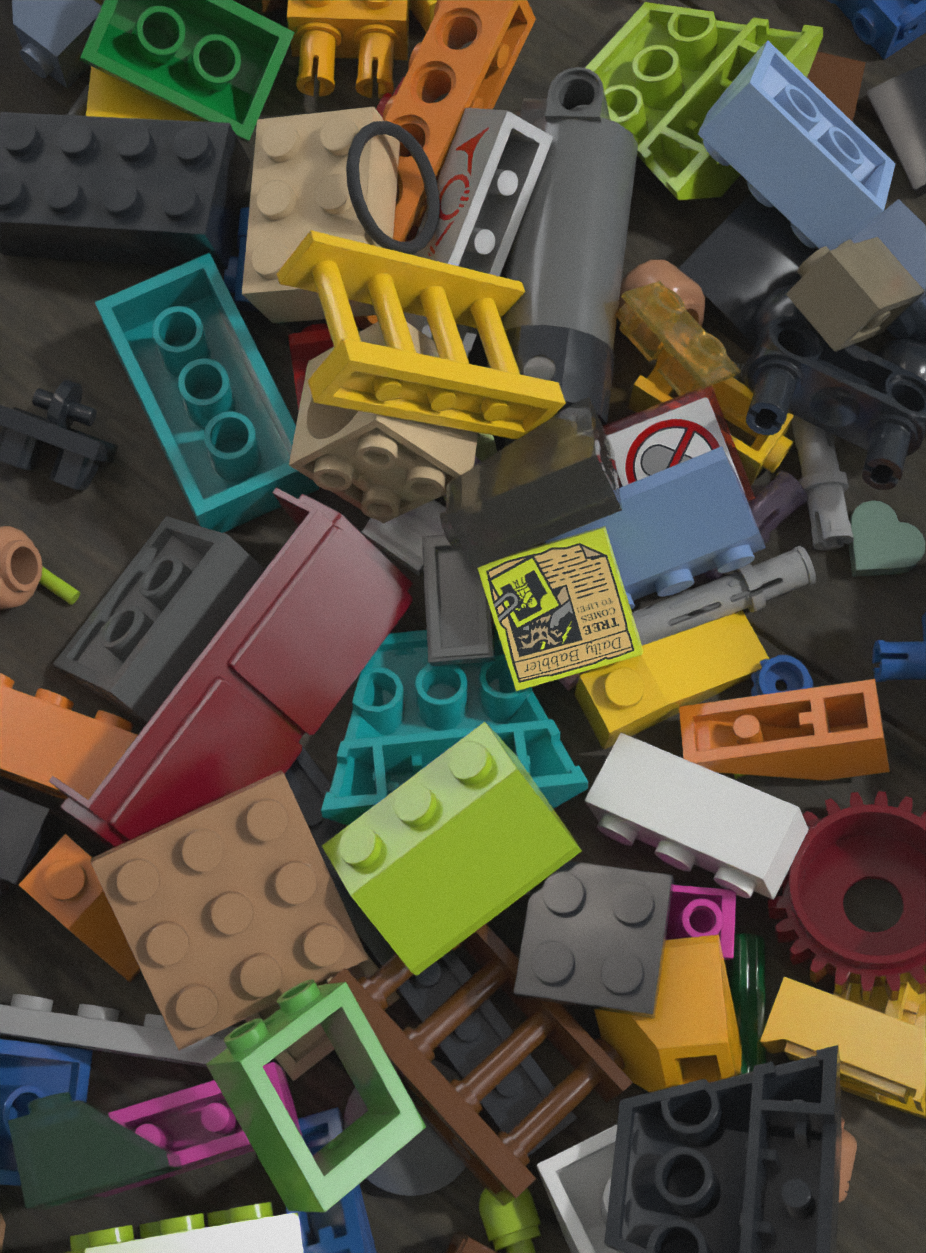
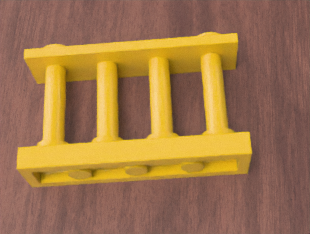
[277,230,566,441]

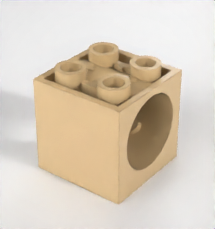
[289,322,478,523]

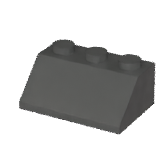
[53,516,265,727]

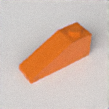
[679,679,890,781]

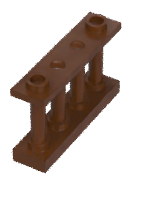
[327,924,633,1206]

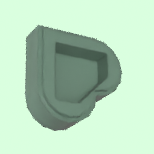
[848,500,926,577]

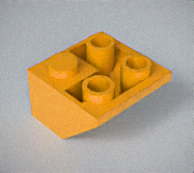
[594,935,742,1092]

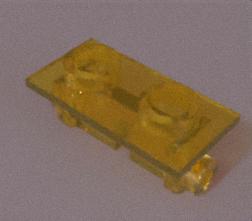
[616,281,741,403]

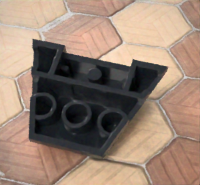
[604,1045,842,1253]

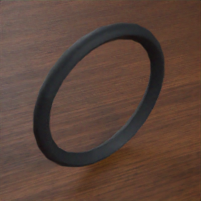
[346,121,440,254]

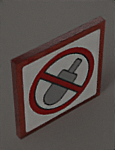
[592,384,755,501]

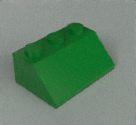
[79,0,295,143]

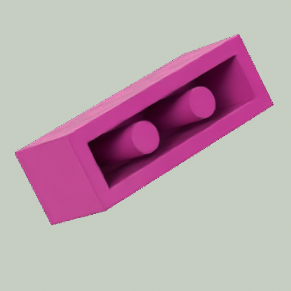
[70,1062,302,1197]

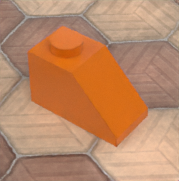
[19,834,141,982]

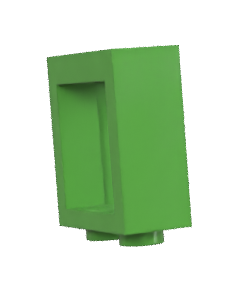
[206,979,426,1213]

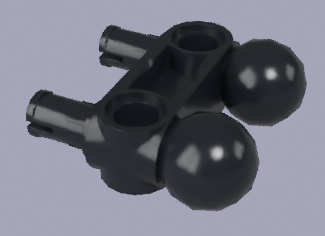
[742,285,926,490]

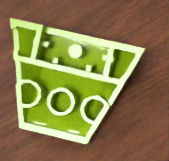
[585,2,823,200]

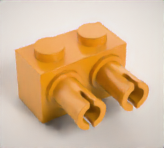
[287,0,409,98]

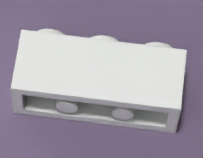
[585,733,809,900]

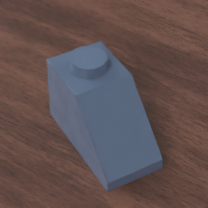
[12,0,101,89]

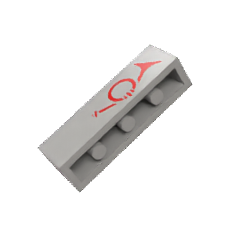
[403,108,553,358]

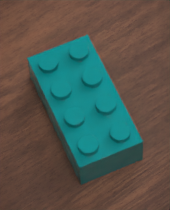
[95,253,319,533]

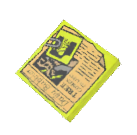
[477,526,644,691]

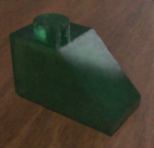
[8,1092,182,1210]

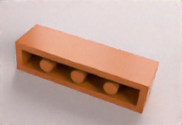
[0,673,138,801]

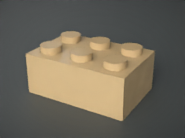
[242,107,400,323]

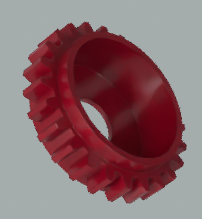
[768,791,926,1002]

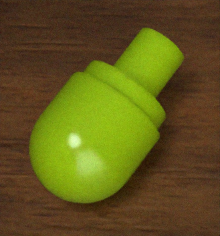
[479,1188,541,1253]

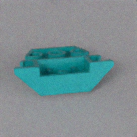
[321,623,588,825]

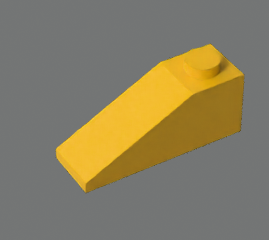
[574,610,769,750]

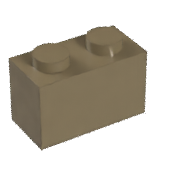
[786,237,925,351]

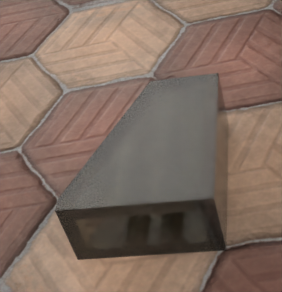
[440,397,622,569]

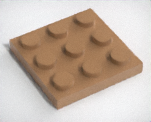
[91,770,368,1051]

